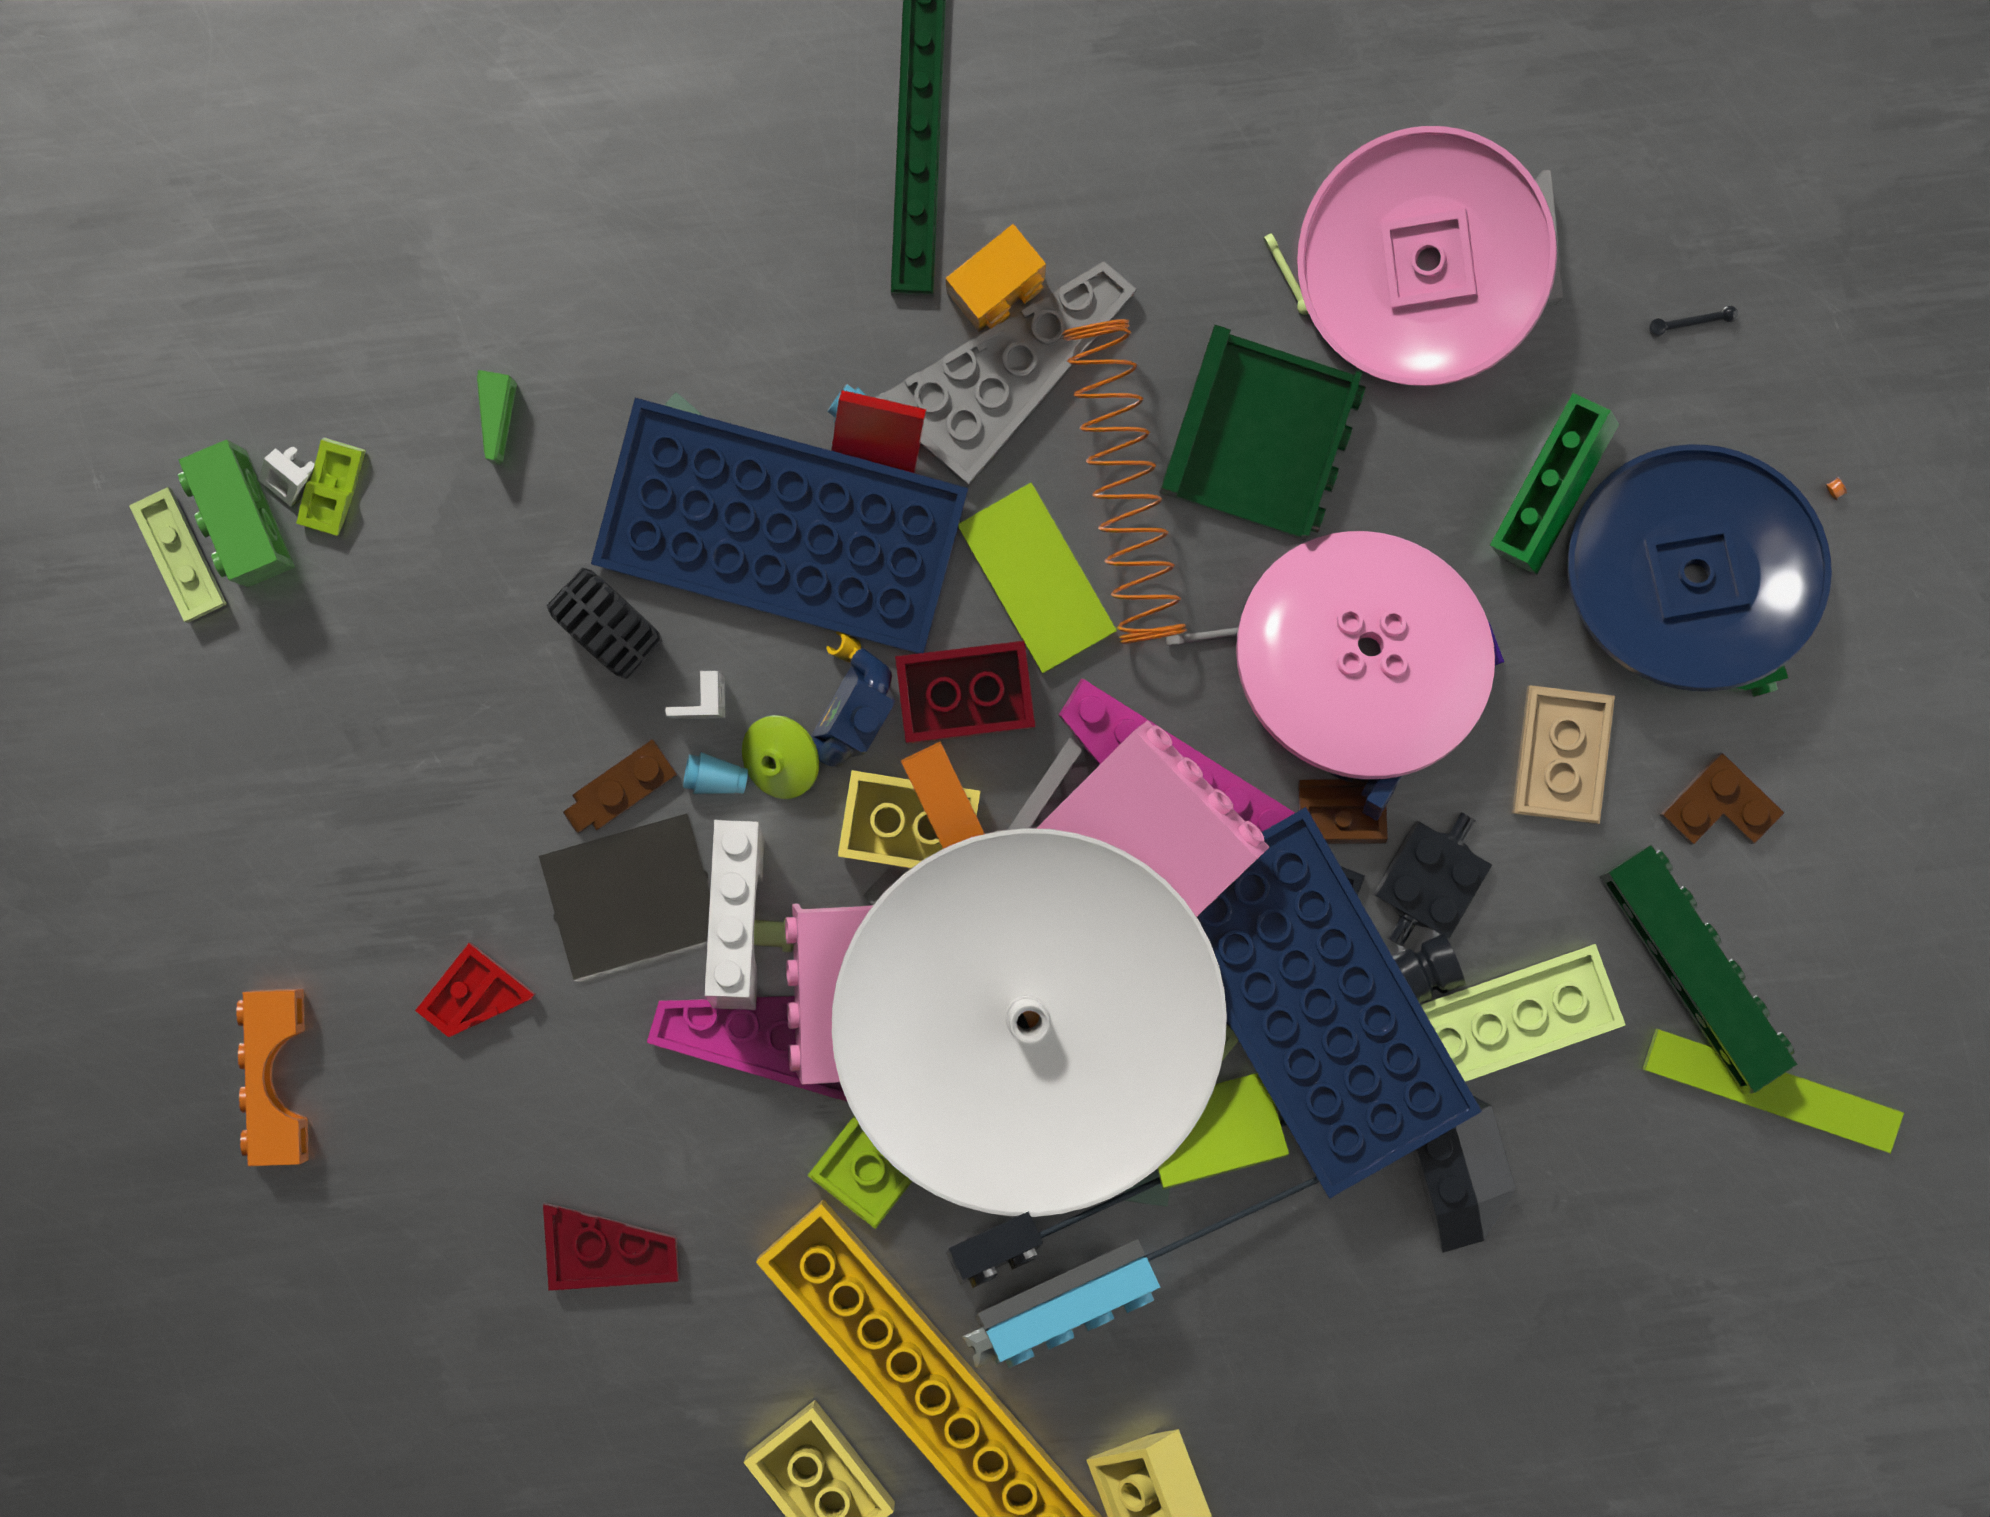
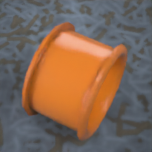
[1826,478,1847,500]

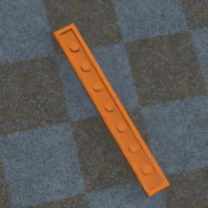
[901,741,1040,1028]

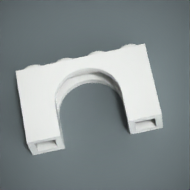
[705,820,765,1010]

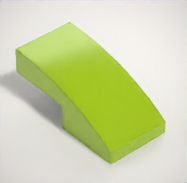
[296,438,366,536]

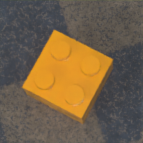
[945,224,1046,332]

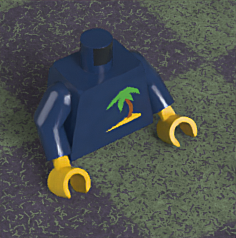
[811,631,895,767]

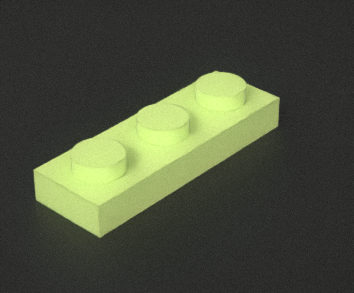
[129,487,227,623]

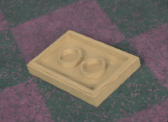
[1512,685,1615,824]

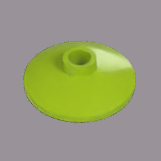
[742,715,819,799]

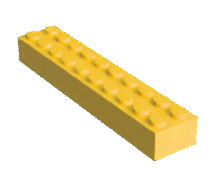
[756,1199,1102,1517]

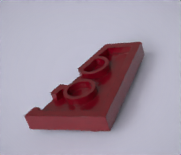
[543,1202,680,1291]

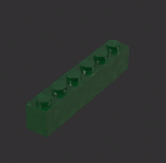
[1600,845,1798,1094]

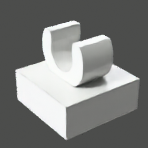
[258,447,315,507]

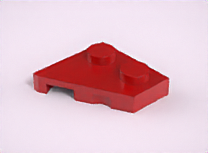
[415,942,536,1037]

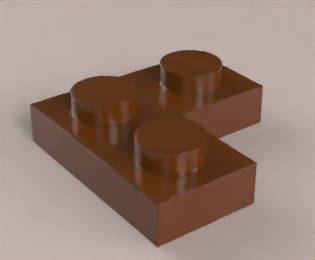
[1660,753,1784,845]

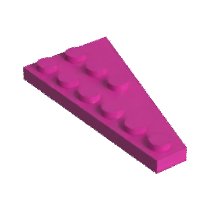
[1058,679,1295,832]
[647,996,847,1102]

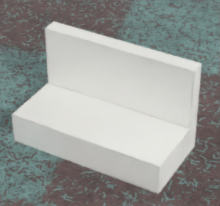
[666,671,725,719]

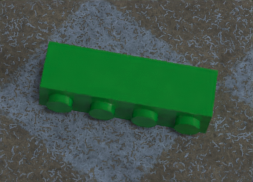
[1490,393,1619,575]

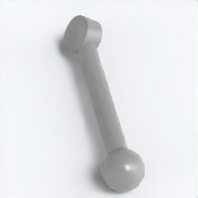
[1166,628,1238,646]

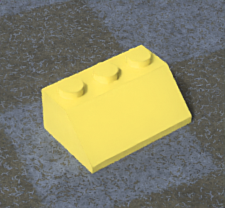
[1086,1429,1212,1517]

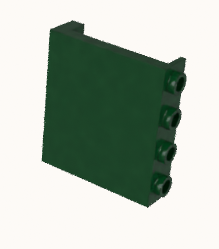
[1159,325,1366,540]

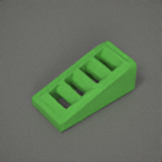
[477,370,517,465]

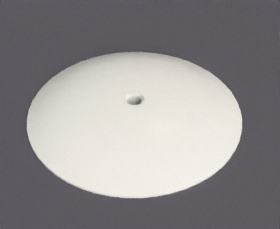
[832,828,1227,1217]

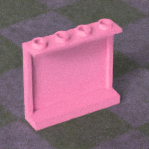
[1036,721,1269,917]
[785,904,873,1084]

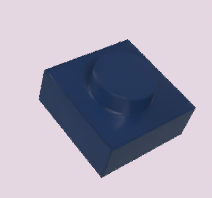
[1361,776,1402,821]

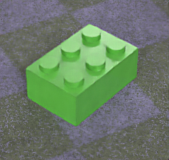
[178,439,295,587]

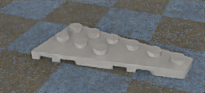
[875,261,1137,485]

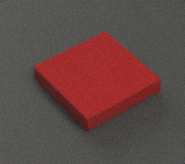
[831,390,926,473]

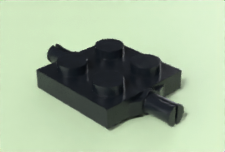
[1373,812,1492,947]

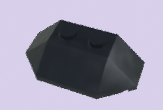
[1412,1096,1516,1253]

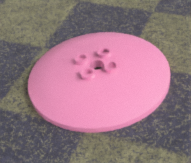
[1297,126,1557,386]
[1236,531,1495,779]

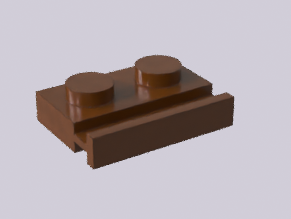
[1298,779,1388,844]

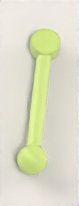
[1263,233,1309,315]

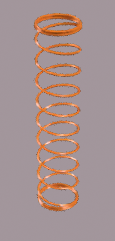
[1062,319,1187,644]

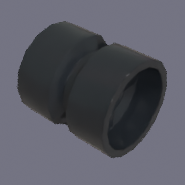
[1392,934,1466,1004]

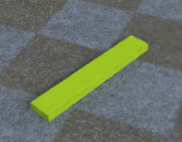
[1642,1029,1904,1154]

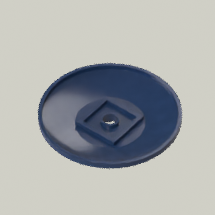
[1568,444,1832,691]

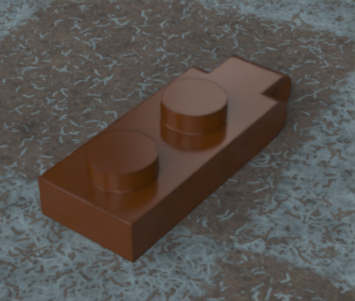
[563,739,678,834]

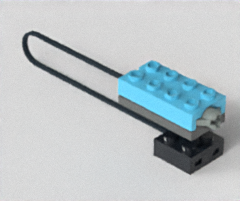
[946,1119,1319,1369]

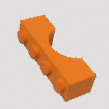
[236,989,309,1166]

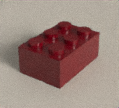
[895,641,1035,744]

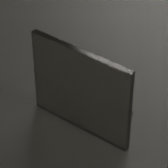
[539,813,710,980]

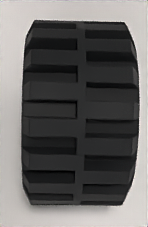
[546,567,662,679]

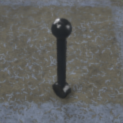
[1649,306,1738,336]

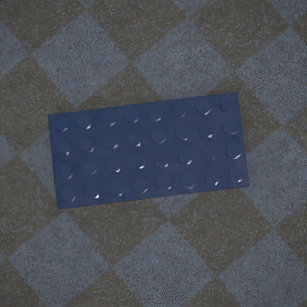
[591,397,969,654]
[1197,807,1482,1199]

